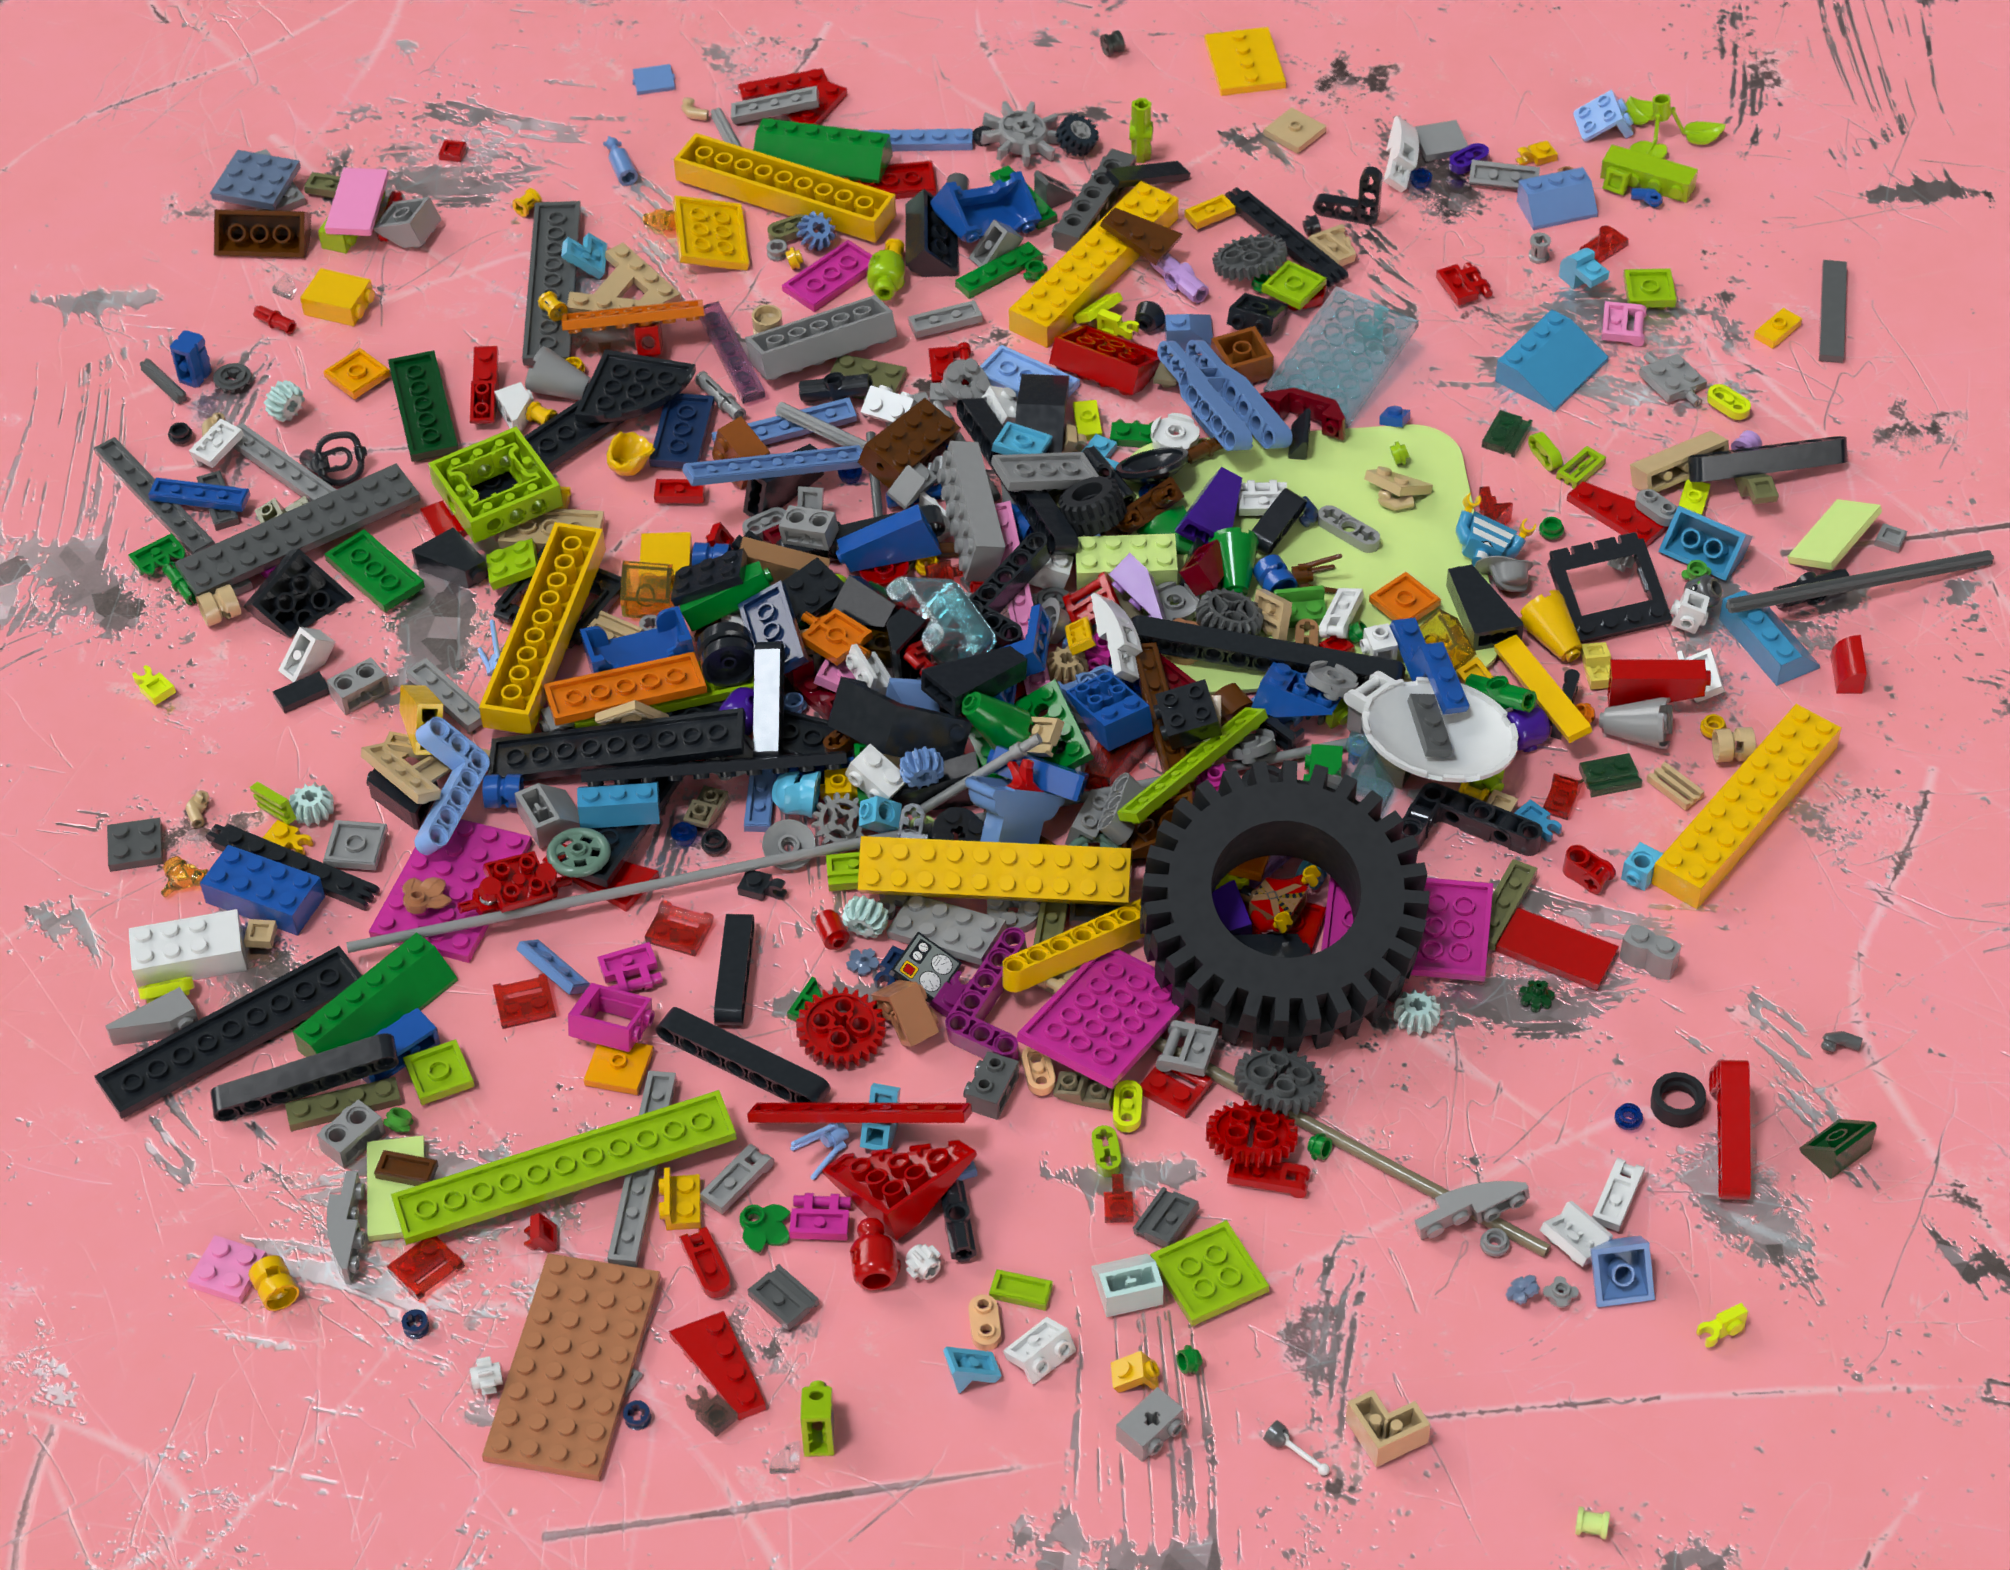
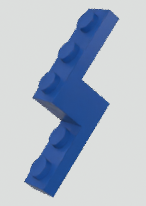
[993,604,1052,705]
[1390,618,1470,715]

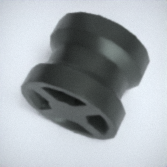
[1100,30,1125,56]

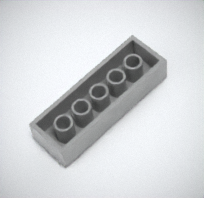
[745,295,897,380]
[937,441,1005,582]

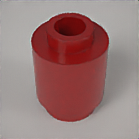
[815,909,850,949]

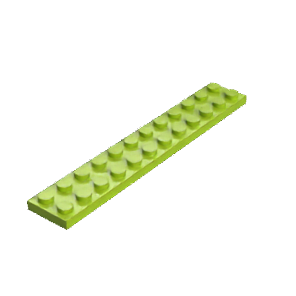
[391,1090,737,1245]

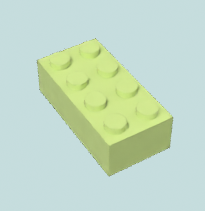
[1075,534,1178,593]

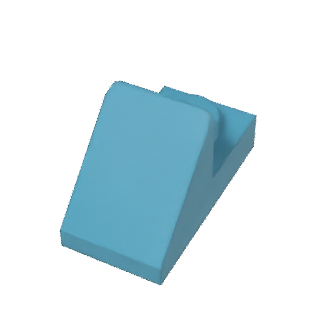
[943,1347,1002,1393]

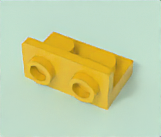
[659,1167,701,1230]

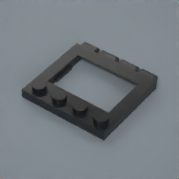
[1547,532,1673,644]
[494,546,628,649]

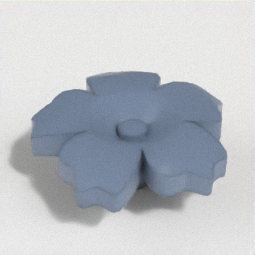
[846,948,880,976]
[1505,1275,1540,1305]

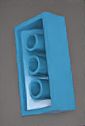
[1719,590,1820,686]

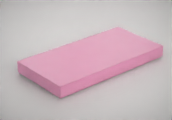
[325,168,389,236]

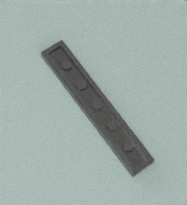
[1819,260,1847,363]

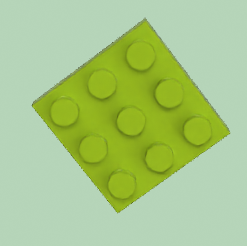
[1150,1220,1269,1326]

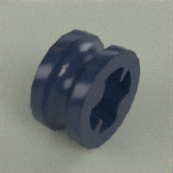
[401,1309,430,1339]
[623,1400,652,1430]

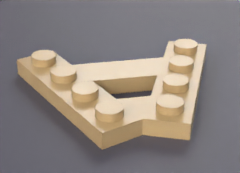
[567,242,681,323]
[361,731,490,804]

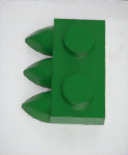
[1110,418,1154,448]
[128,533,185,576]

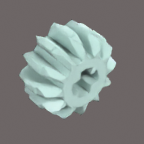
[264,380,305,422]
[289,782,334,827]
[842,895,888,938]
[1393,988,1441,1036]

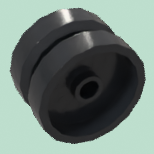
[697,621,755,688]

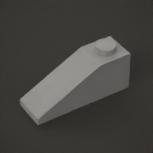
[105,987,198,1046]

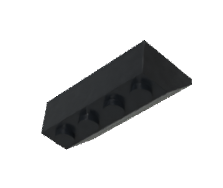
[905,189,958,277]

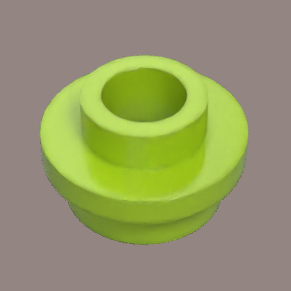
[1390,441,1409,465]

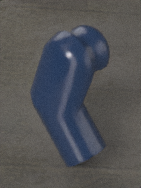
[1298,496,1318,527]

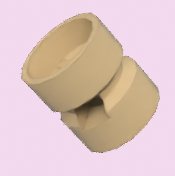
[752,304,783,335]
[196,584,242,627]
[1712,727,1756,763]

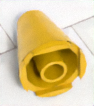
[1519,590,1583,662]

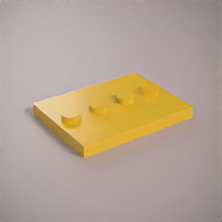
[1204,27,1286,96]
[673,195,749,271]

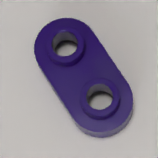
[1449,143,1489,174]

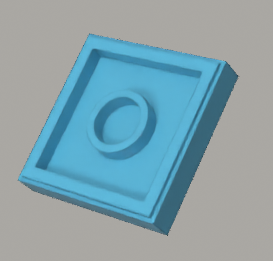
[991,421,1053,455]

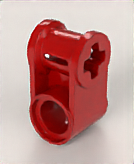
[1563,845,1616,894]

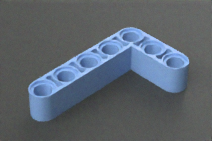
[414,717,490,855]

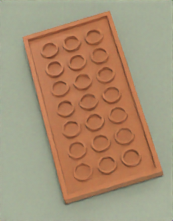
[482,1253,661,1481]

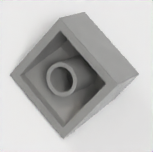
[373,197,442,248]

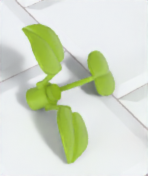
[1625,94,1725,159]

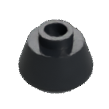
[1135,301,1165,332]

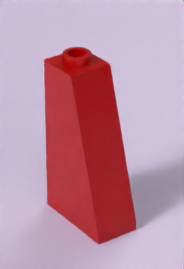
[1607,659,1711,707]

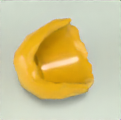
[607,431,655,476]

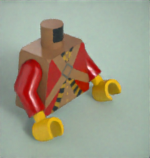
[1240,865,1321,934]

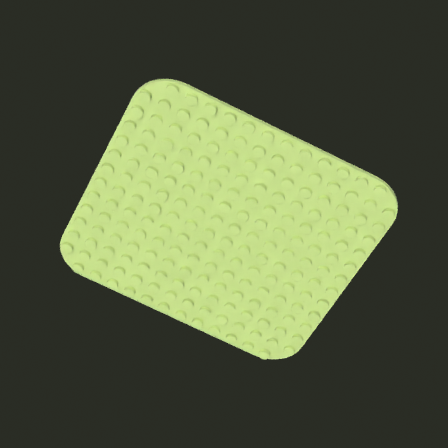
[1123,424,1498,695]

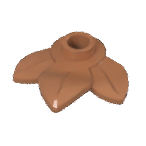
[402,877,452,914]

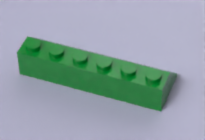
[753,118,893,184]
[293,932,458,1057]

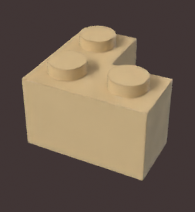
[1345,1390,1431,1467]

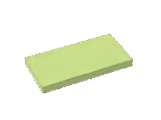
[1787,499,1882,570]
[367,1136,425,1241]

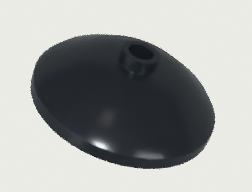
[1116,447,1189,486]

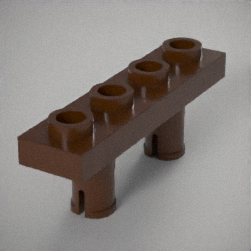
[1100,476,1185,536]

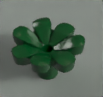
[1518,980,1555,1012]

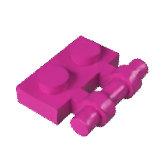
[597,942,663,992]
[789,1193,851,1240]

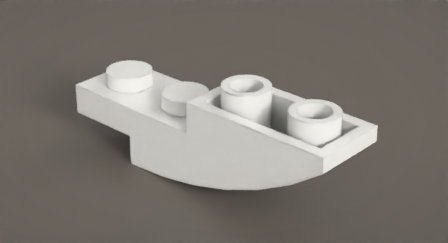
[1383,116,1419,192]
[1091,593,1143,683]

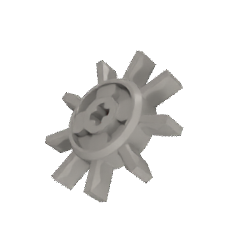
[981,101,1061,167]

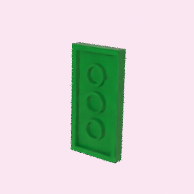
[324,529,425,612]

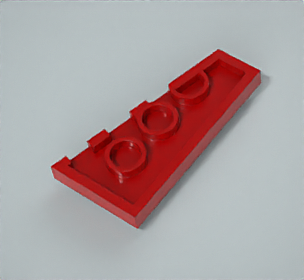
[1567,481,1669,547]
[542,844,659,912]
[669,1311,766,1421]

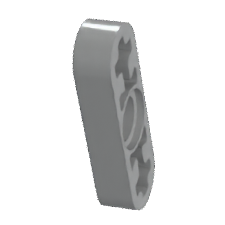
[1318,505,1380,553]

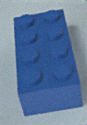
[200,845,325,936]

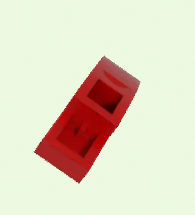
[470,346,499,424]

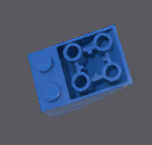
[1251,662,1342,718]
[1066,671,1153,751]

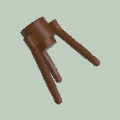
[1291,554,1342,594]

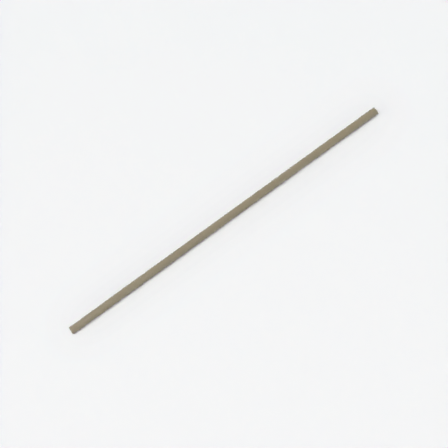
[999,964,1551,1258]

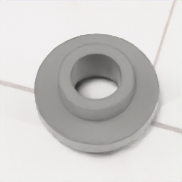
[1480,1228,1510,1256]

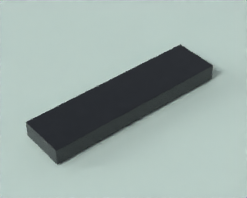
[1105,161,1191,188]

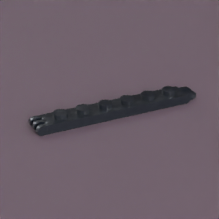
[1225,187,1349,287]
[206,824,380,910]

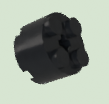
[927,807,984,841]

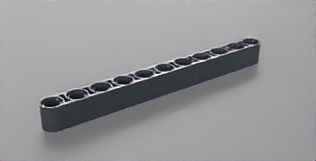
[956,398,1078,555]
[1131,615,1406,688]

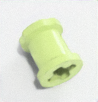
[1575,1507,1610,1540]

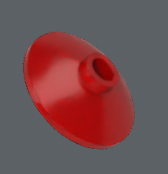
[859,561,909,586]

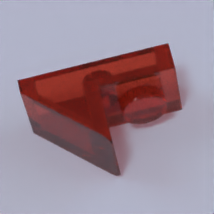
[1478,486,1513,525]
[1543,772,1584,820]

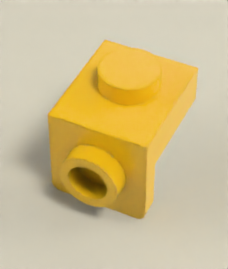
[1111,1351,1160,1393]

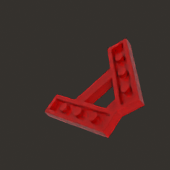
[738,68,847,125]

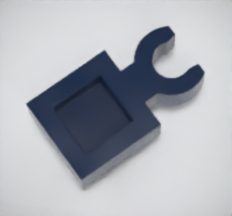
[874,946,904,988]

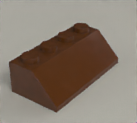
[214,209,311,258]

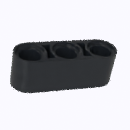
[1252,488,1307,556]

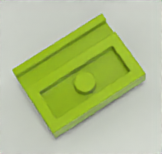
[826,852,860,891]

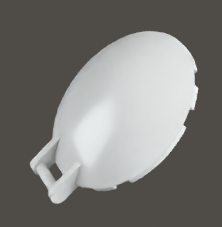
[1344,671,1519,782]

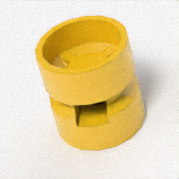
[248,1255,300,1311]

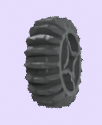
[1195,588,1264,636]

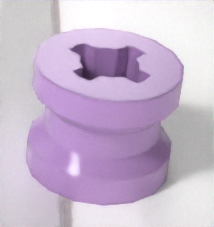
[1731,430,1762,450]

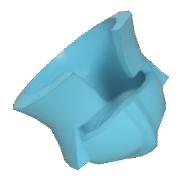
[772,771,821,819]

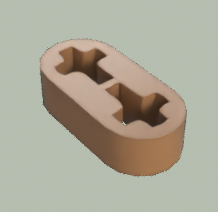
[1295,619,1319,646]

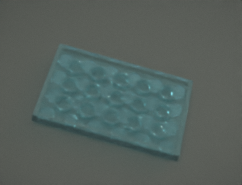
[1263,286,1419,429]

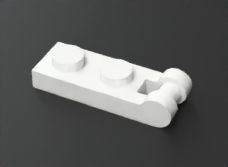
[1319,588,1364,638]
[1592,1158,1645,1232]

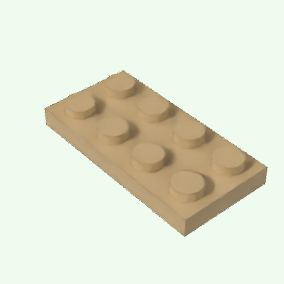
[498,509,605,550]

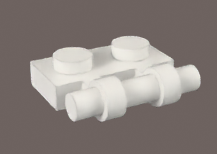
[1238,480,1287,516]

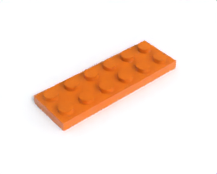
[562,299,704,334]
[543,652,707,726]

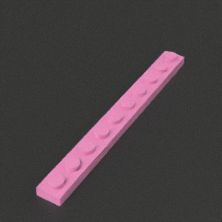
[995,500,1051,695]

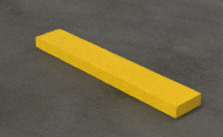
[1494,635,1592,743]

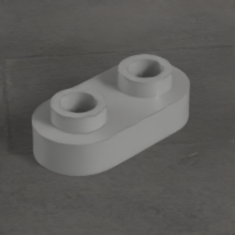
[1635,489,1678,526]
[742,507,786,539]

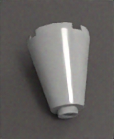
[525,346,591,400]
[1599,697,1673,749]

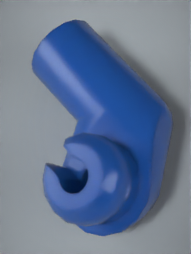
[1631,188,1663,207]

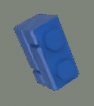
[170,330,212,388]

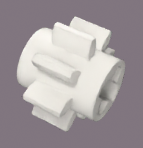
[905,1244,941,1280]
[470,1356,503,1395]

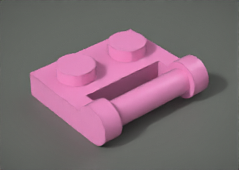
[1601,301,1647,347]

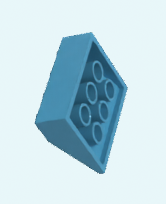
[1495,309,1609,412]

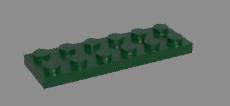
[388,350,459,462]

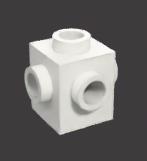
[1670,588,1710,634]
[1360,623,1398,660]

